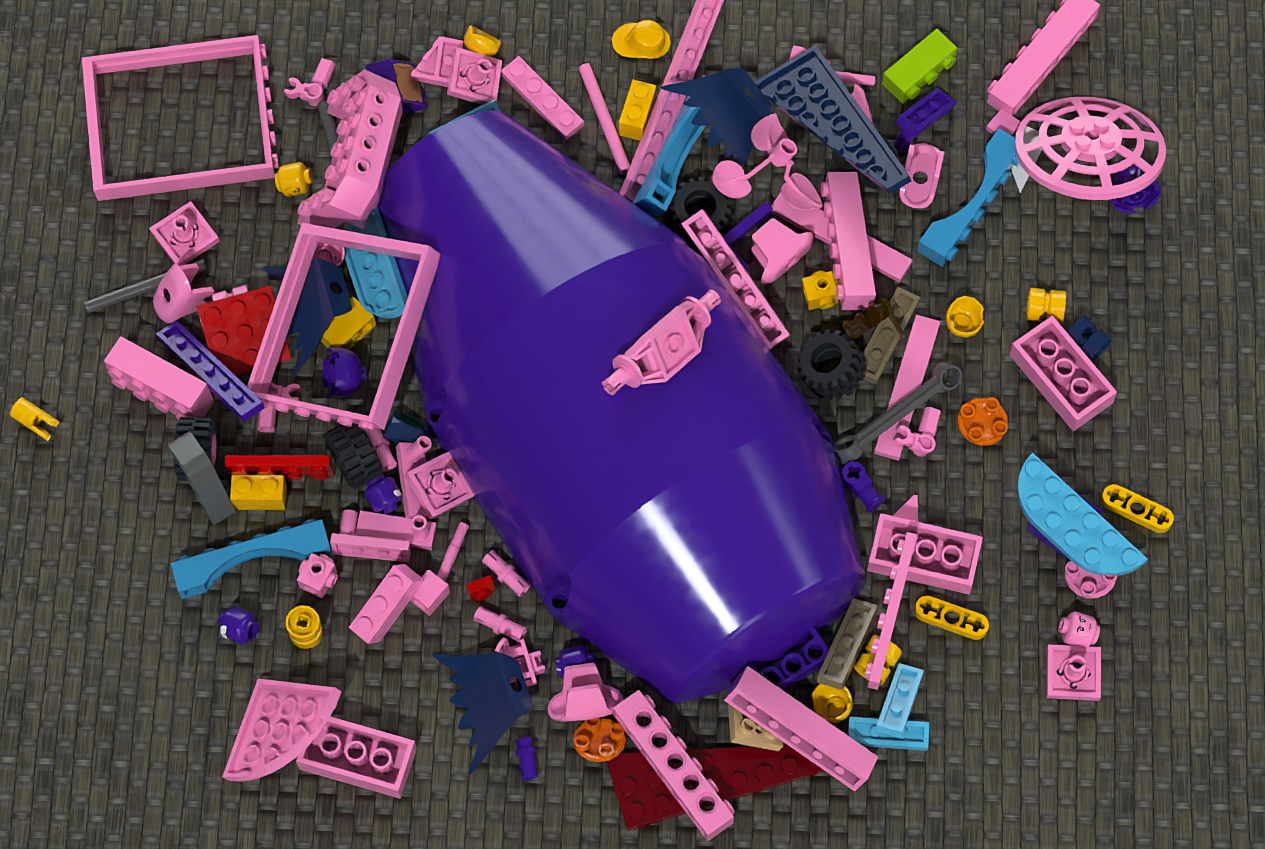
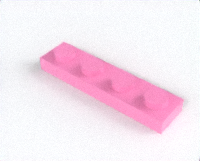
[501,56,584,140]

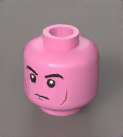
[1058,611,1100,647]

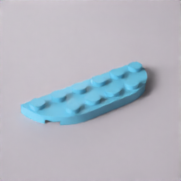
[344,206,408,319]
[1018,453,1148,576]

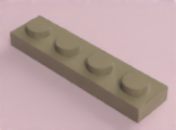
[862,287,920,385]
[817,598,878,690]

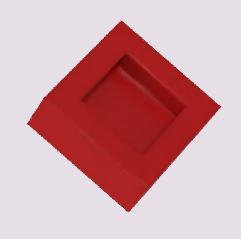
[466,575,495,601]

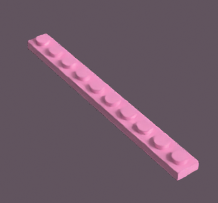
[620,0,724,203]

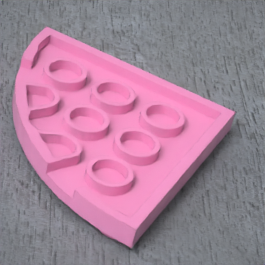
[222,679,341,781]

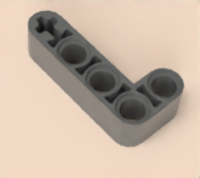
[167,431,236,526]

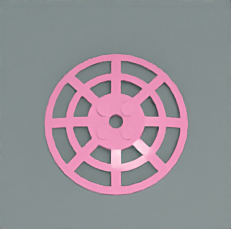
[1015,97,1166,200]

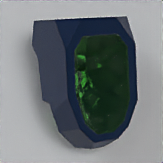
[383,411,429,443]

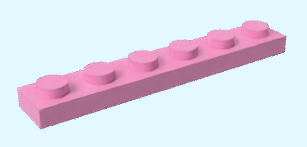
[864,532,917,690]

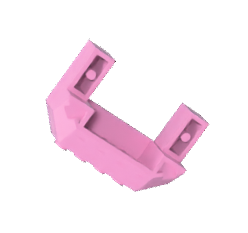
[297,69,403,229]

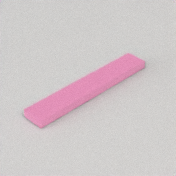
[771,192,913,283]
[874,315,941,461]

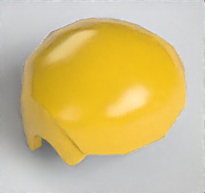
[464,25,501,57]
[945,296,984,338]
[811,684,853,723]

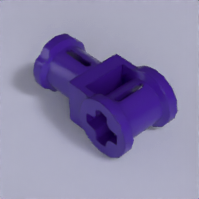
[841,462,886,514]

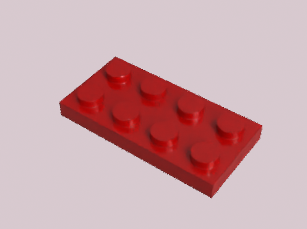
[225,455,335,480]

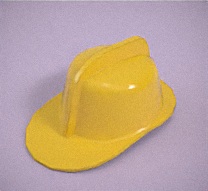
[612,20,671,59]

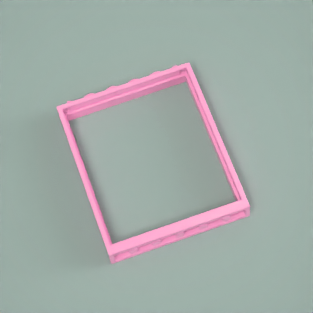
[82,35,279,201]
[247,223,441,431]

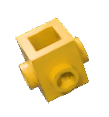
[802,271,838,310]

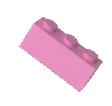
[349,564,425,644]

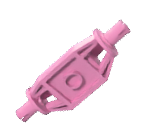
[602,290,721,395]

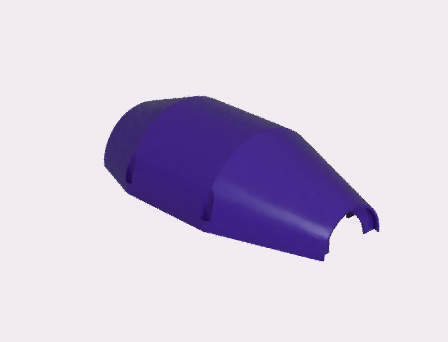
[377,111,866,703]

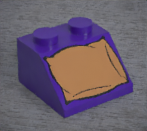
[365,59,427,115]

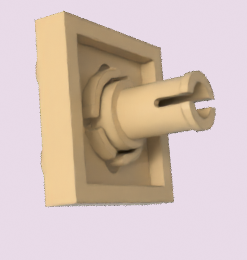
[728,704,783,751]

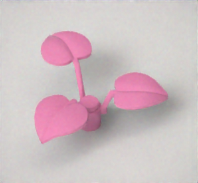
[712,113,823,210]

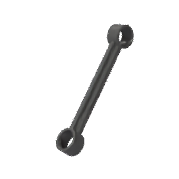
[833,362,962,464]

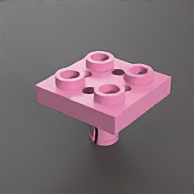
[447,47,502,105]
[149,201,220,266]
[405,451,475,520]
[1046,644,1101,701]

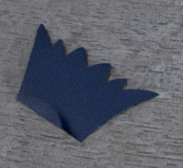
[660,68,772,169]
[262,258,352,376]
[432,651,533,775]

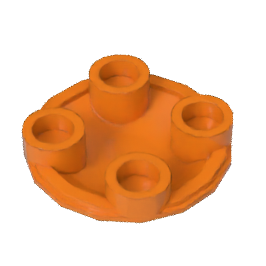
[957,397,1008,446]
[573,717,626,762]

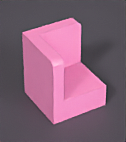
[410,570,450,616]

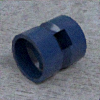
[1067,315,1112,362]

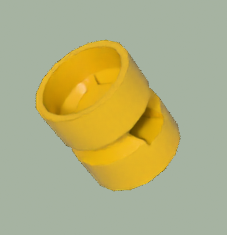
[1026,288,1066,323]
[285,605,323,649]
[854,635,902,685]

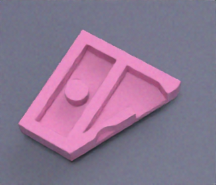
[410,36,463,87]

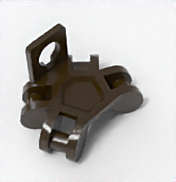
[840,297,906,339]

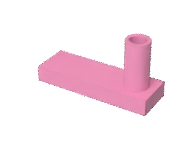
[396,436,432,519]
[330,510,411,562]
[355,510,437,550]

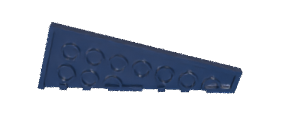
[754,45,911,194]

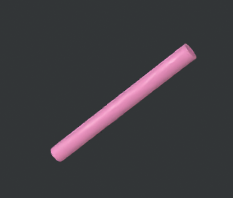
[579,63,630,174]

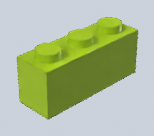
[882,29,957,104]

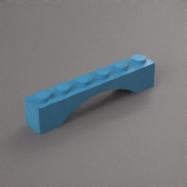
[633,96,706,217]
[917,128,1020,267]
[171,519,333,599]

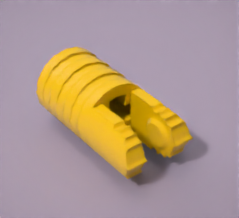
[10,397,59,441]

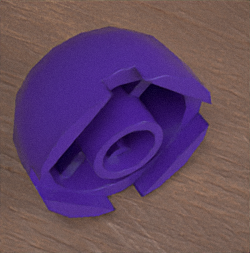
[1111,165,1161,214]
[322,347,366,399]

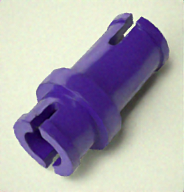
[515,737,539,780]

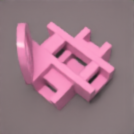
[494,637,545,689]

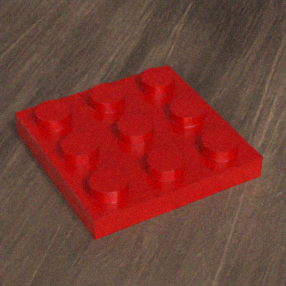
[196,285,291,375]

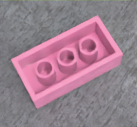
[1009,316,1117,431]
[104,336,214,420]
[867,513,983,594]
[296,717,417,799]

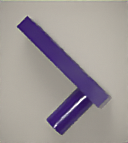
[894,88,957,152]
[723,201,773,271]

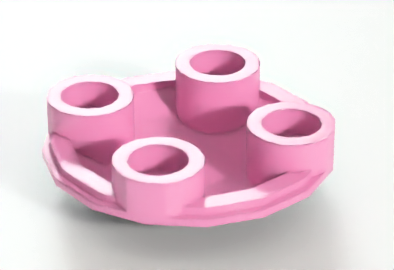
[1065,559,1117,598]

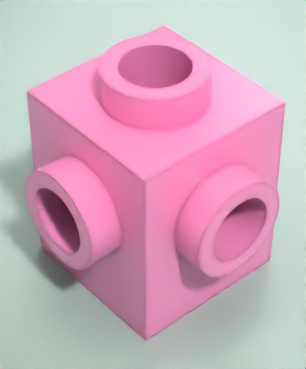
[297,553,338,599]

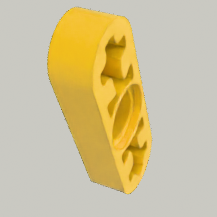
[1101,484,1174,533]
[915,596,989,640]

